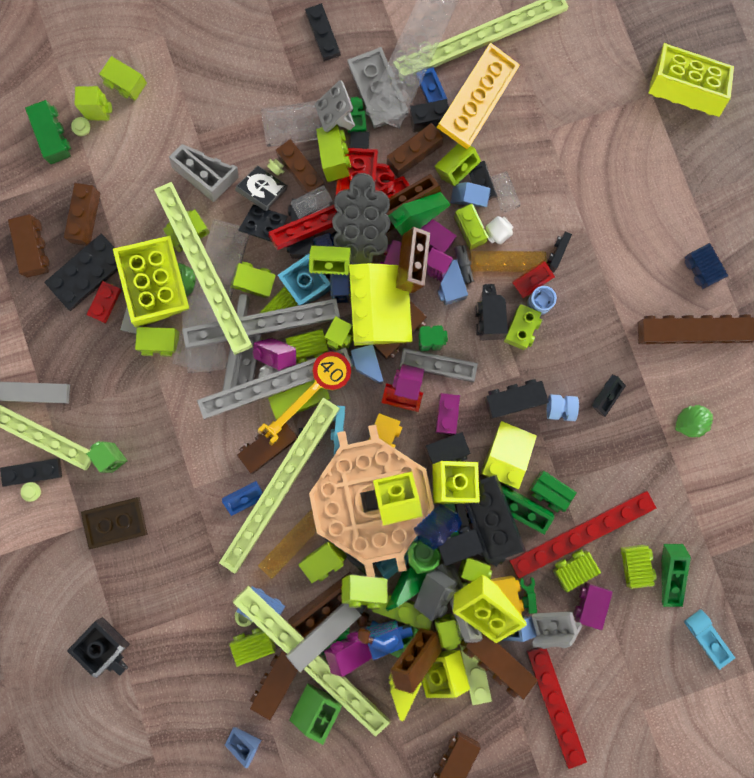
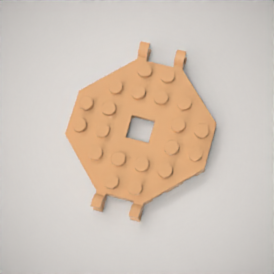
[309,425,434,577]

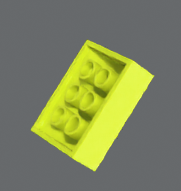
[648,43,734,117]
[113,236,190,327]
[349,263,412,346]

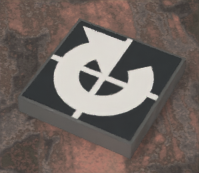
[235,165,288,211]

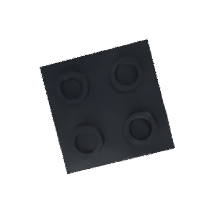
[239,204,288,242]

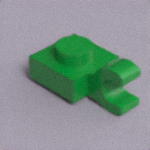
[519,577,537,614]

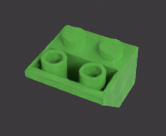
[289,683,342,745]

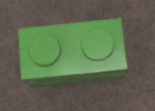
[86,441,128,473]

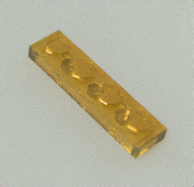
[470,251,547,272]
[258,509,317,579]

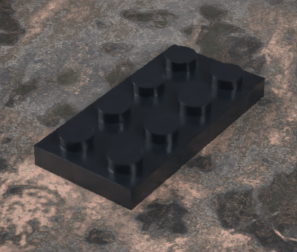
[44,233,118,311]
[465,475,526,564]

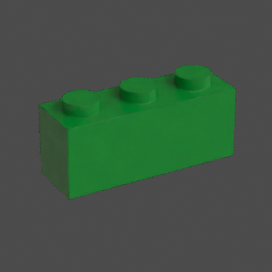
[25,100,71,165]
[501,484,554,535]

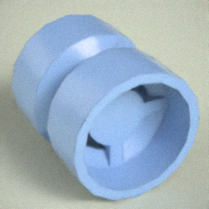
[527,286,557,315]
[546,394,579,421]

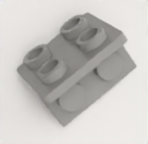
[315,80,355,132]
[532,612,582,649]

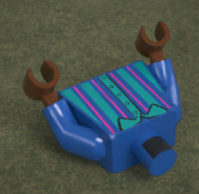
[357,612,413,660]

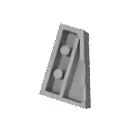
[169,144,239,202]

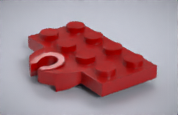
[334,148,394,210]

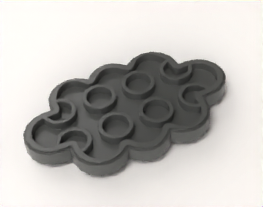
[332,173,391,265]

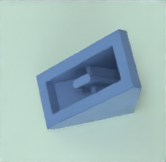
[450,182,490,207]
[225,727,261,768]

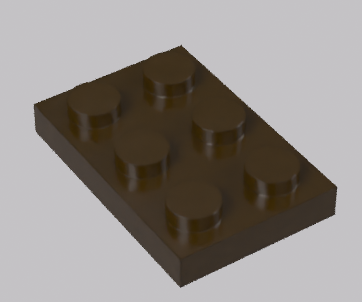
[81,497,148,550]

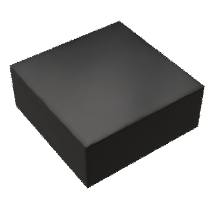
[350,131,369,149]

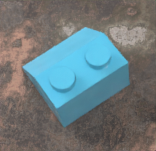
[278,254,331,306]

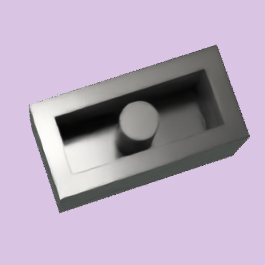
[414,569,456,621]

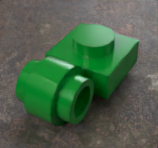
[348,97,367,133]

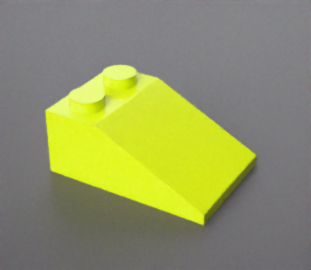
[480,421,537,489]
[453,575,526,643]

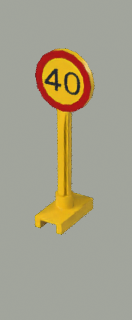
[258,351,351,446]

